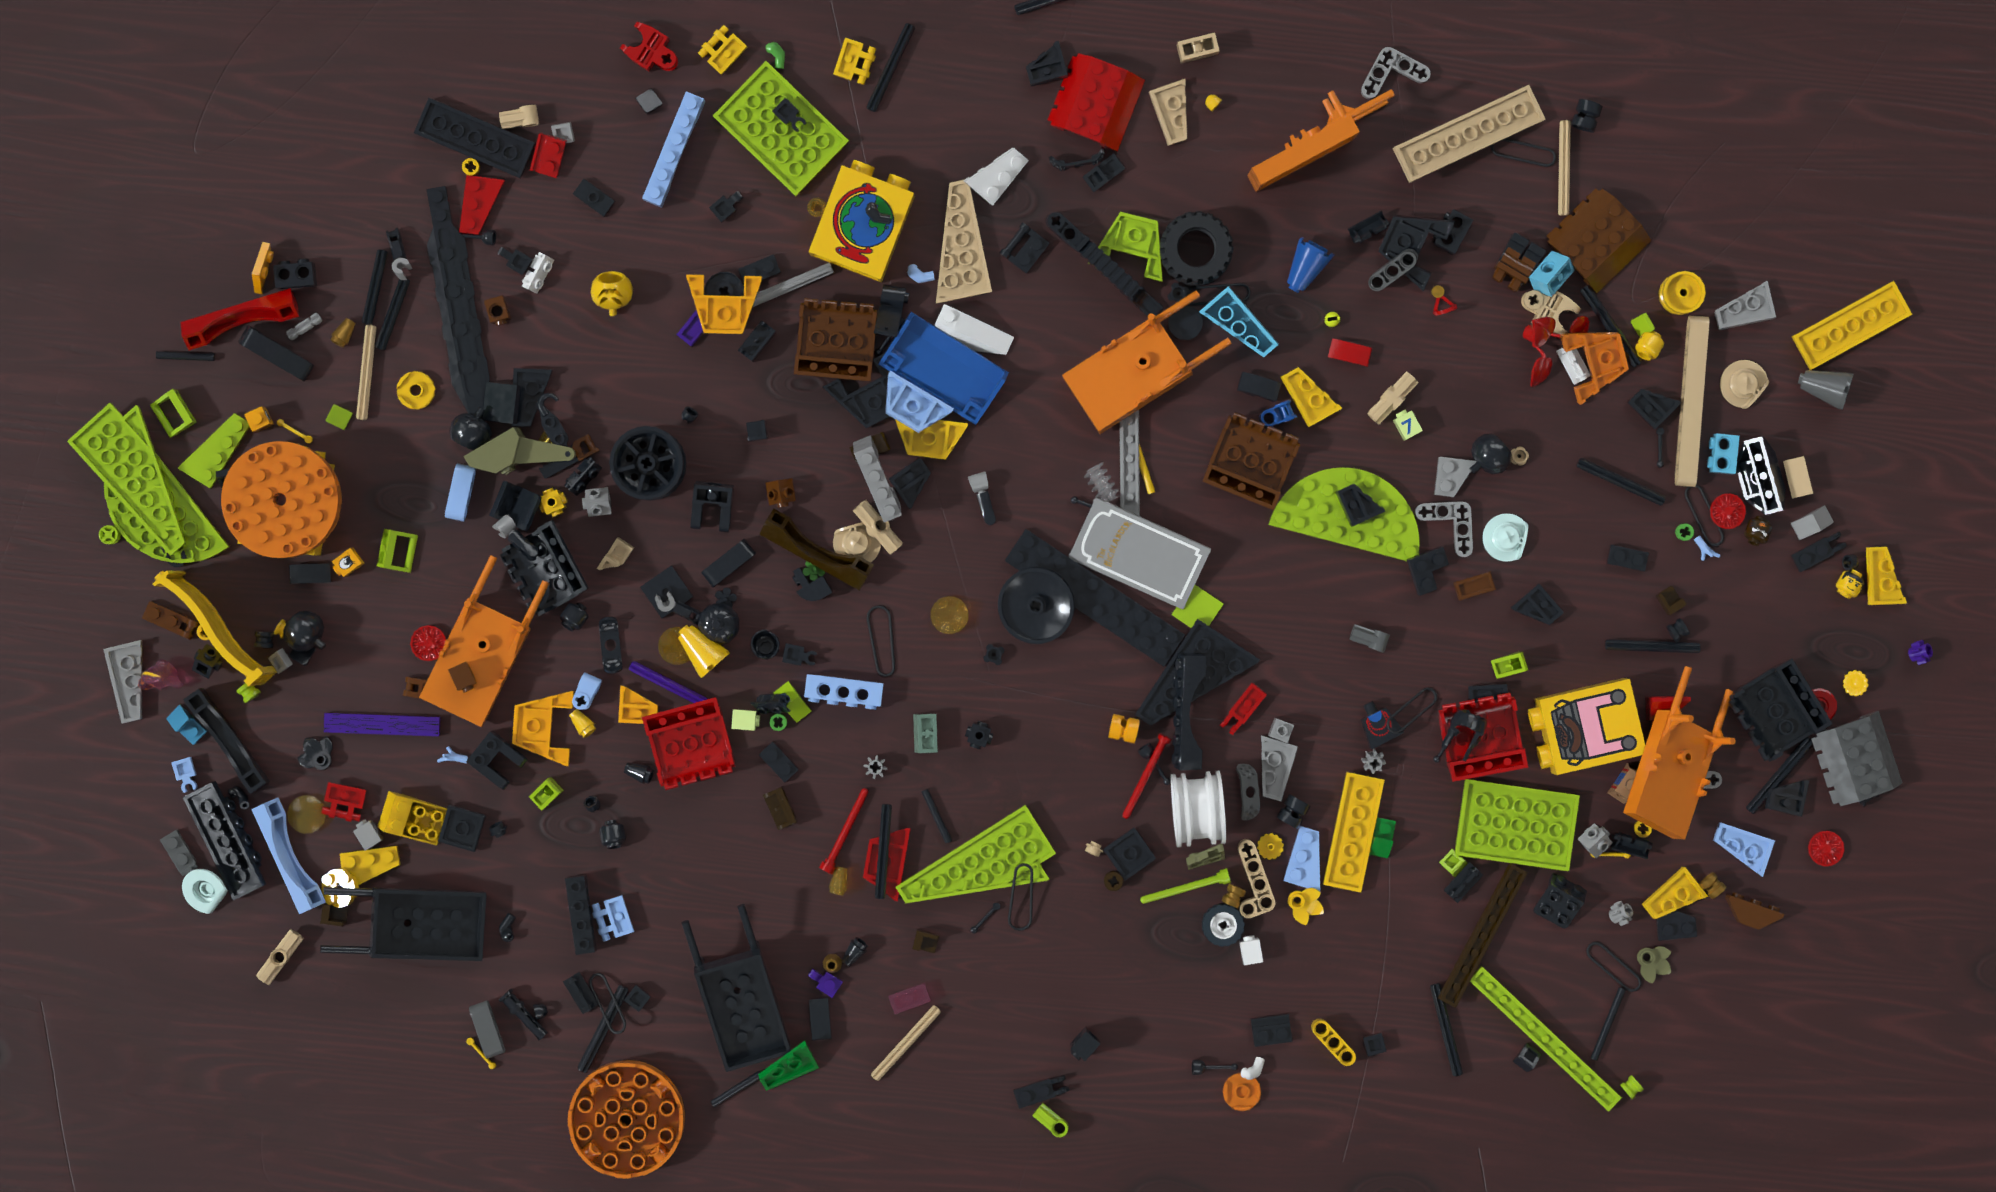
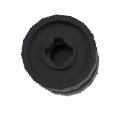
[1571,99,1603,133]
[1276,794,1311,829]

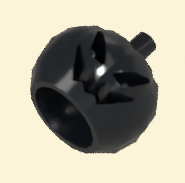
[449,407,492,451]
[1469,433,1512,475]
[698,603,740,645]
[283,611,326,652]

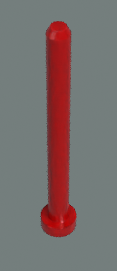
[1122,733,1172,819]

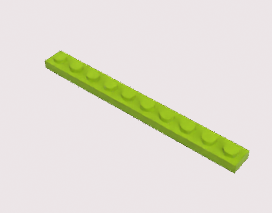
[1470,966,1622,1112]

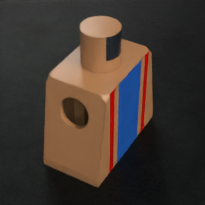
[1607,763,1637,804]

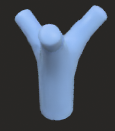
[1694,535,1720,561]
[437,746,468,764]

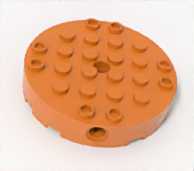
[221,441,342,558]
[568,1060,685,1179]

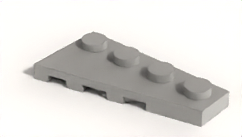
[103,640,142,724]

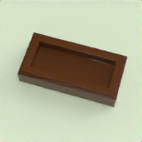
[1453,571,1496,601]

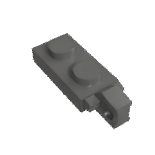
[160,830,198,876]

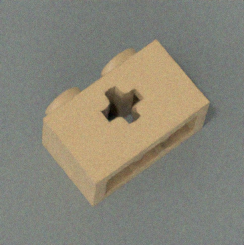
[1176,33,1219,64]

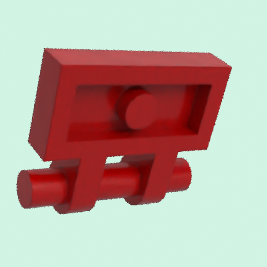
[321,782,366,822]

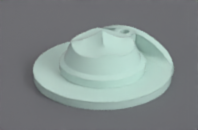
[1482,514,1528,561]
[182,869,228,914]

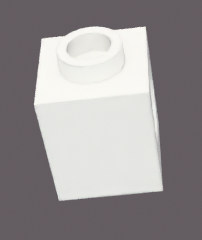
[1239,935,1263,965]

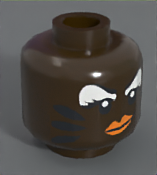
[1744,516,1772,546]

